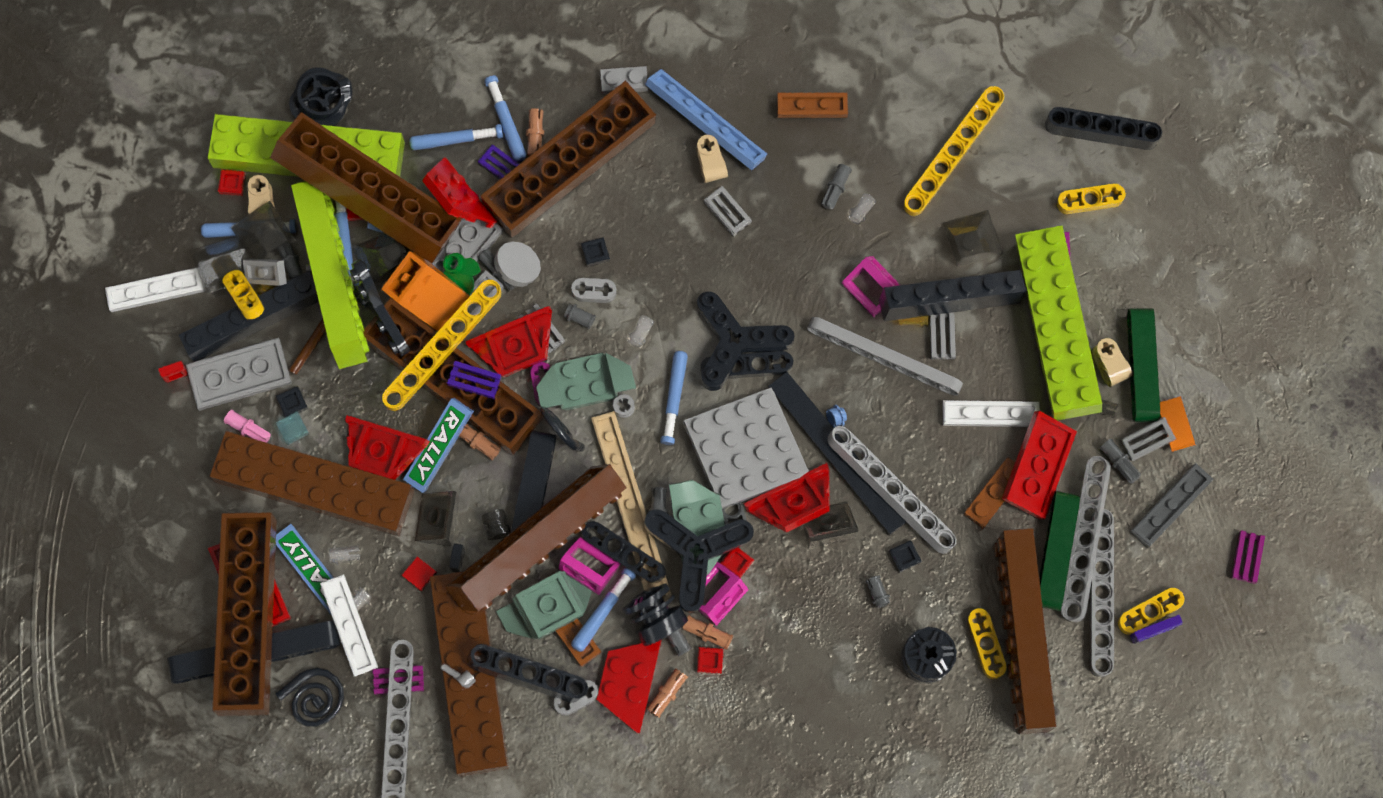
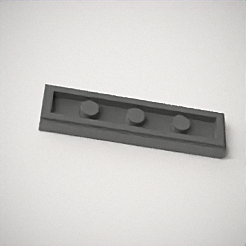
[1130,463,1214,548]

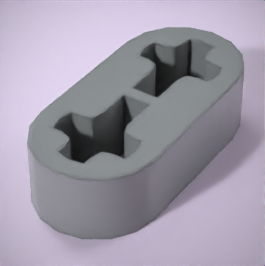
[571,278,617,303]
[554,680,599,716]

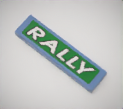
[403,398,474,493]
[276,524,333,615]

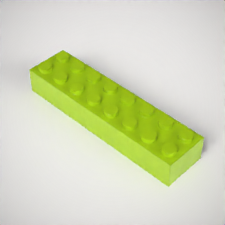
[208,114,405,177]
[291,181,370,369]
[1015,225,1102,421]

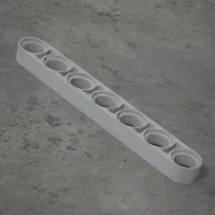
[807,317,963,396]
[827,426,957,554]
[1061,456,1111,623]
[1090,509,1114,677]
[382,640,414,798]

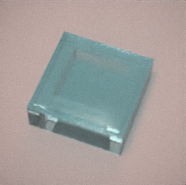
[276,411,309,445]

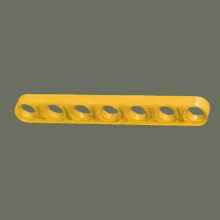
[904,86,1004,216]
[382,280,501,411]

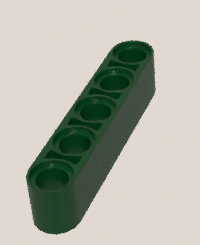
[1127,308,1160,422]
[1039,491,1080,611]

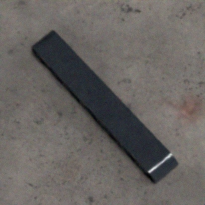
[167,621,340,684]

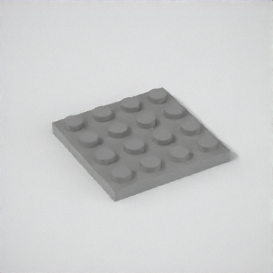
[683,387,809,509]

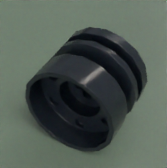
[622,583,688,647]
[900,627,957,684]

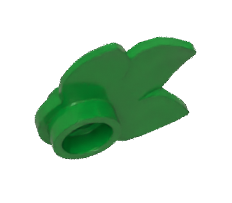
[443,253,480,295]

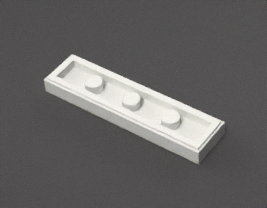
[105,267,205,312]
[942,400,1040,427]
[320,575,378,677]

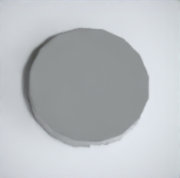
[494,241,541,287]

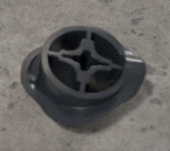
[289,67,353,126]

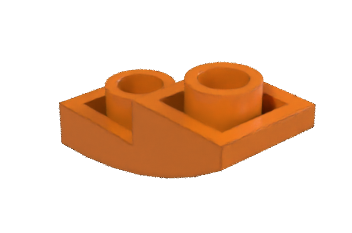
[1160,396,1195,452]

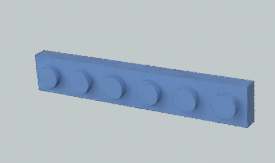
[645,69,767,170]

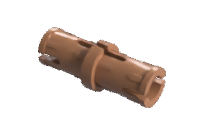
[526,108,544,157]
[459,424,501,461]
[682,615,734,650]
[646,668,688,718]

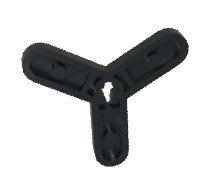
[349,259,410,357]
[697,291,795,391]
[644,509,754,613]

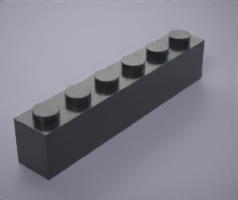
[878,270,1027,321]
[179,271,319,362]

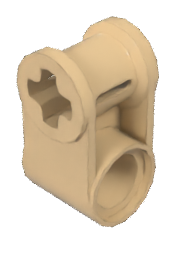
[697,135,728,183]
[248,175,276,222]
[1092,338,1132,387]

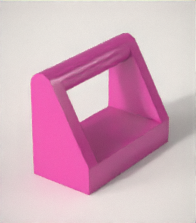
[842,256,900,317]
[558,537,621,595]
[698,562,749,626]

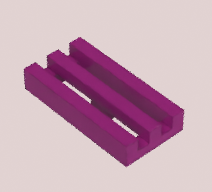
[1231,530,1265,584]
[373,666,424,695]

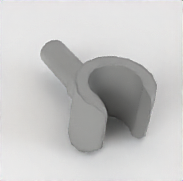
[441,664,476,688]

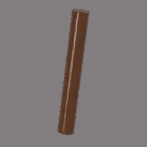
[288,318,326,376]

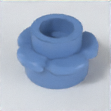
[826,405,847,428]

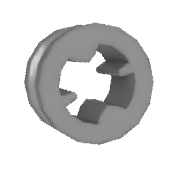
[613,394,635,418]

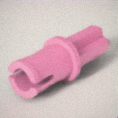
[224,410,271,443]

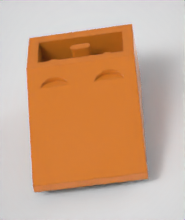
[382,251,470,331]

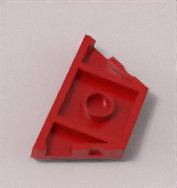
[422,158,497,228]
[465,306,552,378]
[345,415,430,480]
[744,463,830,533]
[597,640,662,734]

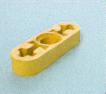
[1056,184,1125,214]
[223,270,264,319]
[1118,588,1184,634]
[967,608,1006,679]

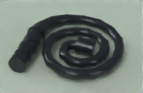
[540,406,585,452]
[275,668,344,727]

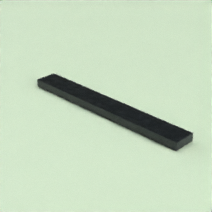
[768,372,907,536]

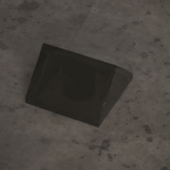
[190,236,247,294]
[415,491,460,546]
[803,502,858,549]

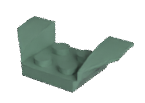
[537,353,636,411]
[669,480,725,575]
[496,571,592,640]

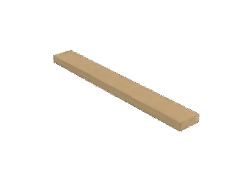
[591,411,671,597]

